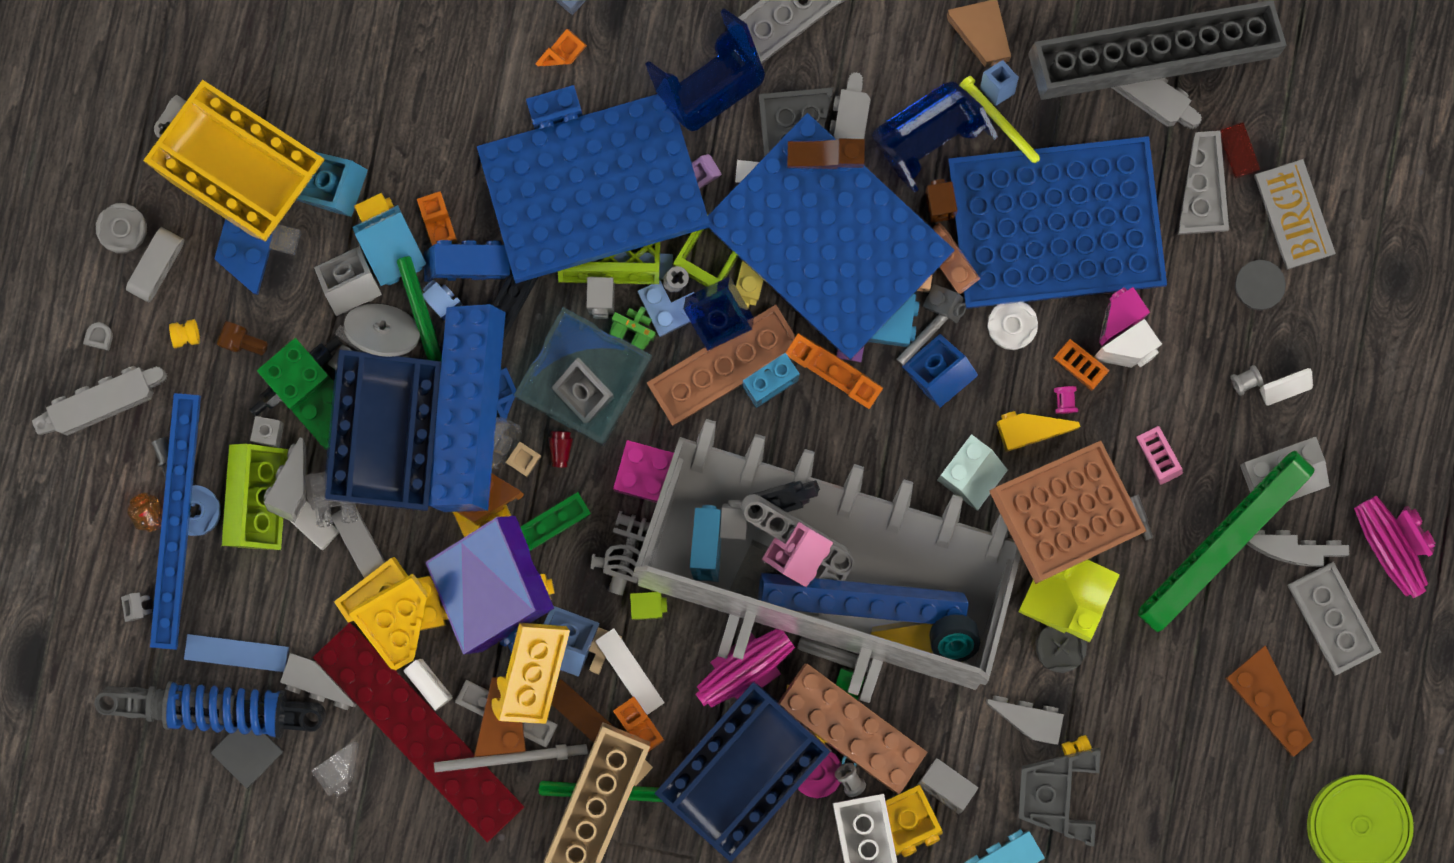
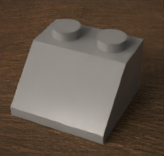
[314,246,382,316]

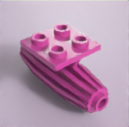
[1354,495,1436,598]
[696,629,795,707]

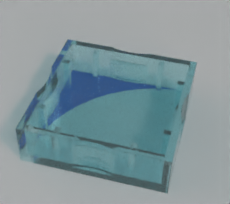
[514,307,653,447]

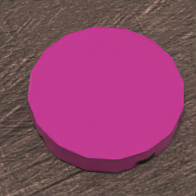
[798,752,841,798]

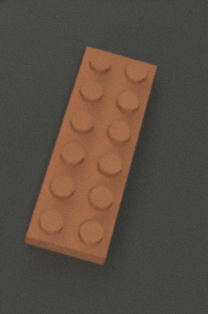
[647,305,796,426]
[778,664,928,794]

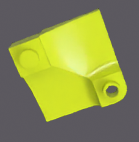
[1019,560,1120,642]

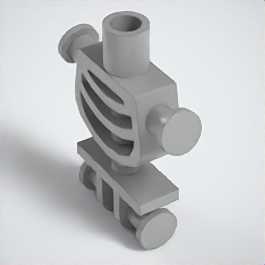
[591,511,650,596]

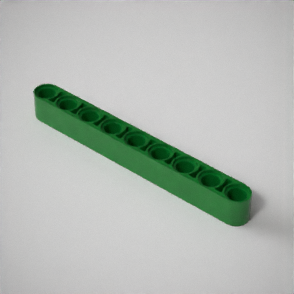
[1137,451,1315,632]

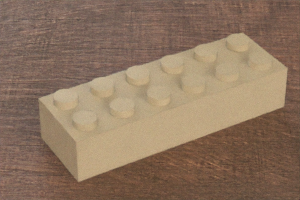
[543,722,650,863]

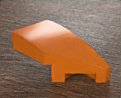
[535,29,587,67]

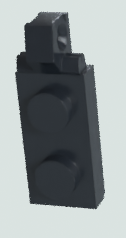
[750,480,820,513]

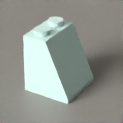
[937,434,1008,511]

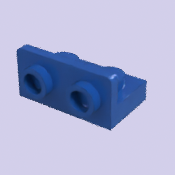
[526,85,583,130]

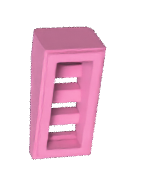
[1136,426,1183,485]

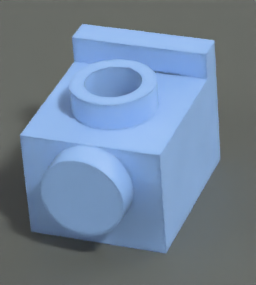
[423,280,462,321]

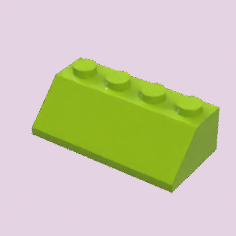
[222,444,288,550]

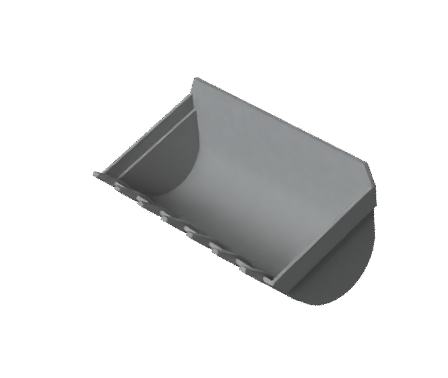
[633,419,1021,703]

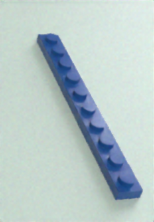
[150,393,201,650]

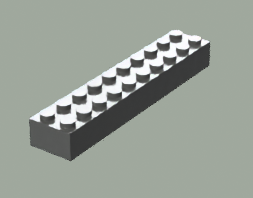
[1028,0,1287,100]

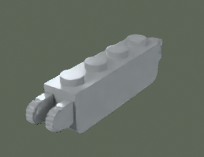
[829,72,870,140]
[1111,78,1202,129]
[32,366,167,436]

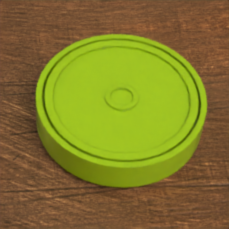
[1307,775,1414,863]

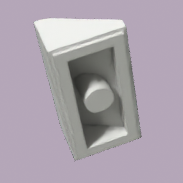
[1259,368,1313,406]
[290,501,339,550]

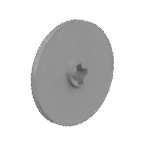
[344,304,420,357]

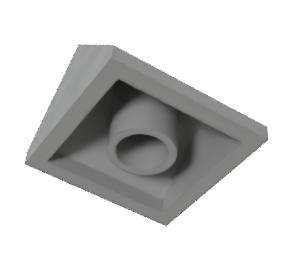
[552,358,615,425]

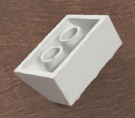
[1094,319,1162,368]
[832,794,897,863]

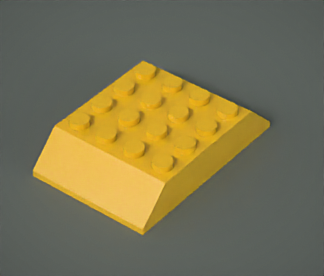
[143,79,325,242]

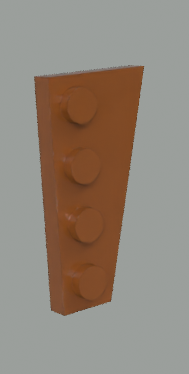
[1225,646,1313,757]

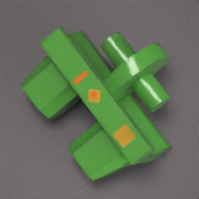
[610,306,656,352]

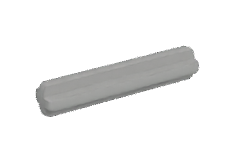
[797,637,871,673]

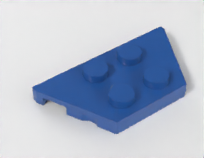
[214,219,277,295]

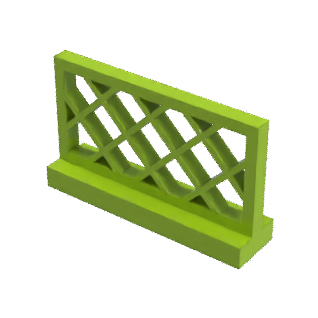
[558,242,661,284]

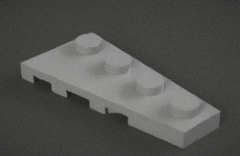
[1178,131,1229,235]

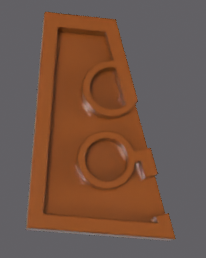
[474,676,526,757]

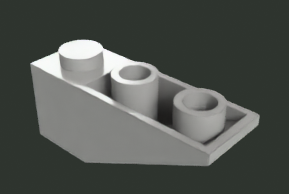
[264,437,306,523]
[280,653,357,710]
[986,695,1064,745]

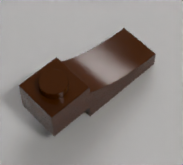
[787,138,865,169]

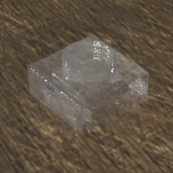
[269,225,301,256]

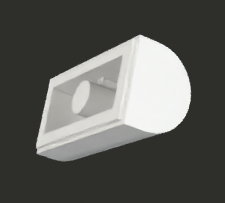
[404,659,452,711]

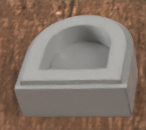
[83,322,113,351]

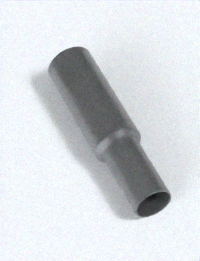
[1130,495,1153,541]

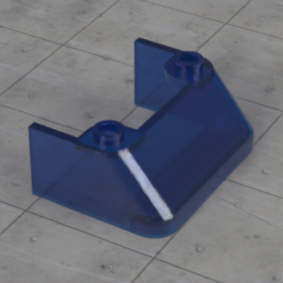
[645,9,765,131]
[872,82,998,193]

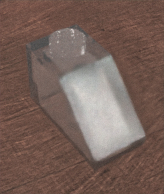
[311,741,359,797]

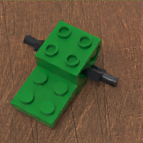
[249,335,343,450]

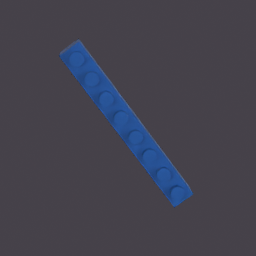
[758,573,969,624]

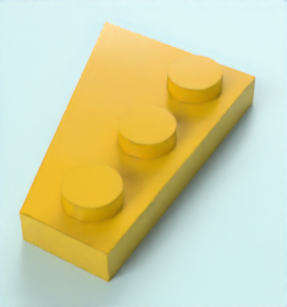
[334,557,408,622]

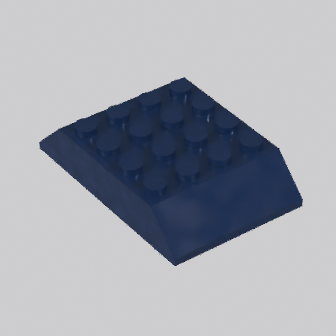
[324,350,441,511]
[654,681,832,863]

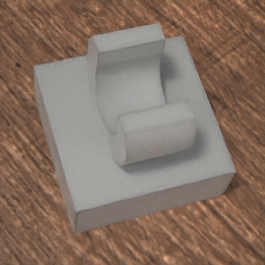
[121,593,152,622]

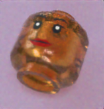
[127,493,163,532]

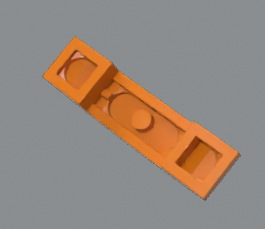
[785,333,883,409]

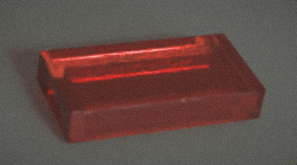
[1220,122,1260,179]

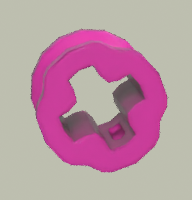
[1054,386,1078,414]

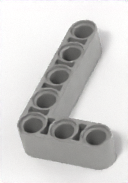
[741,494,853,617]

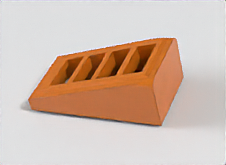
[1053,339,1110,391]

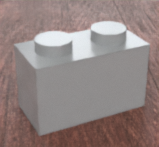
[587,277,615,319]

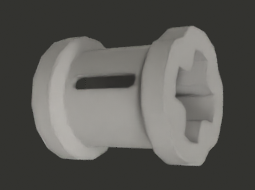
[663,266,689,292]
[1231,365,1264,396]
[835,763,866,797]

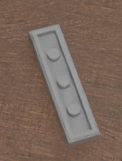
[455,680,558,748]

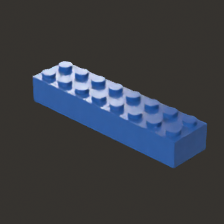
[428,304,506,512]

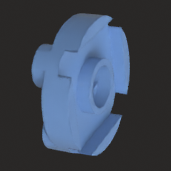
[188,485,221,536]

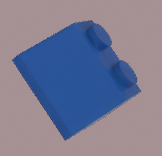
[902,334,978,408]

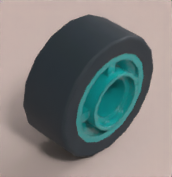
[929,615,981,662]

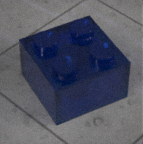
[683,276,754,351]

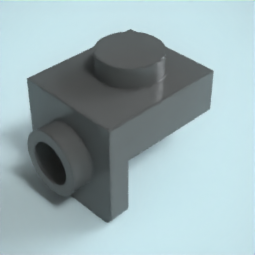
[923,284,966,323]

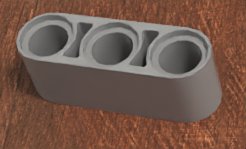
[126,227,184,302]
[331,503,385,578]

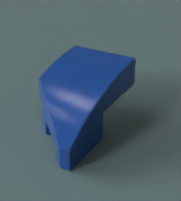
[497,368,517,421]

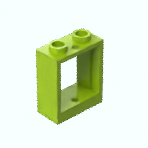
[673,214,739,293]

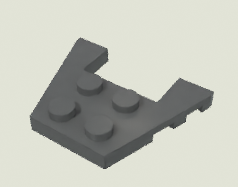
[1019,748,1101,846]

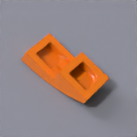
[417,191,458,246]
[613,697,665,752]

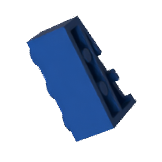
[424,240,510,282]

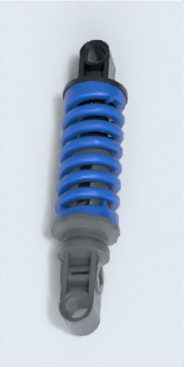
[94,681,326,739]

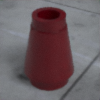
[548,431,573,467]

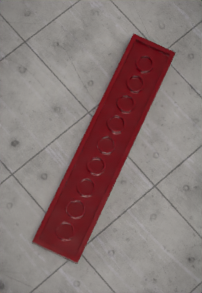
[313,622,525,843]

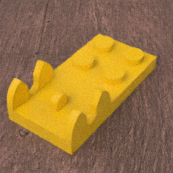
[492,623,570,724]

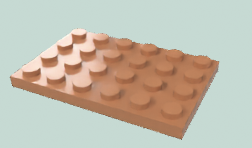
[989,441,1146,584]

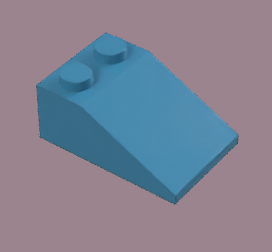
[296,151,368,217]

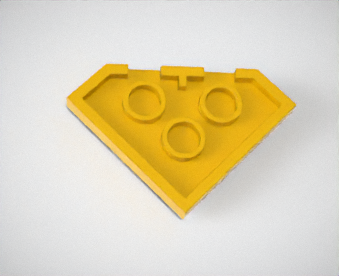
[349,574,428,671]

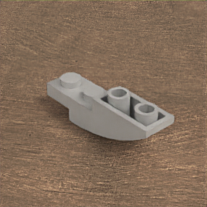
[1247,530,1349,567]

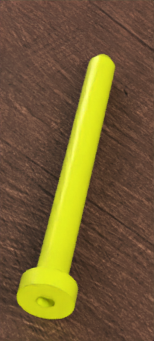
[958,76,1040,163]

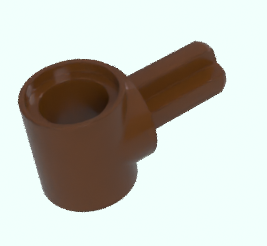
[216,321,268,356]

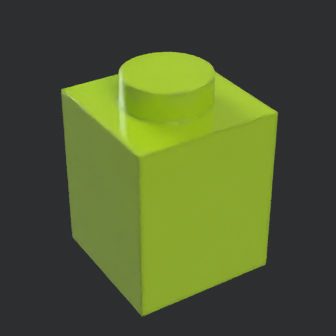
[630,592,667,620]

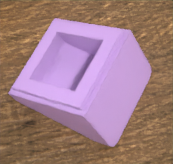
[692,154,722,189]

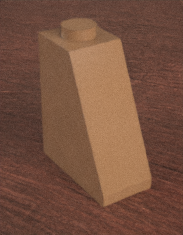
[947,0,1011,67]

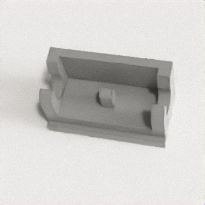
[917,758,979,814]

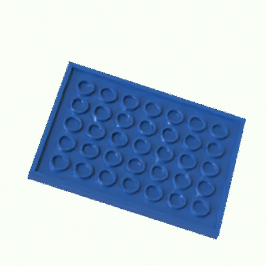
[477,91,711,283]
[708,113,955,360]
[948,136,1167,309]

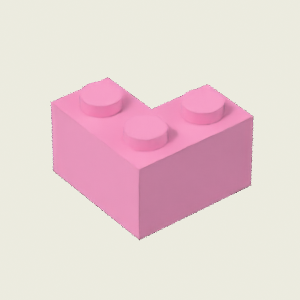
[762,522,833,587]

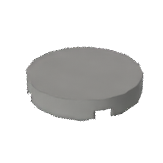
[96,203,147,253]

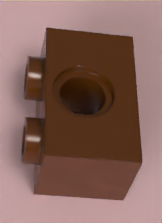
[924,179,958,224]

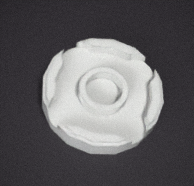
[987,302,1038,350]

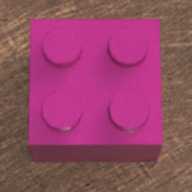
[613,440,674,503]

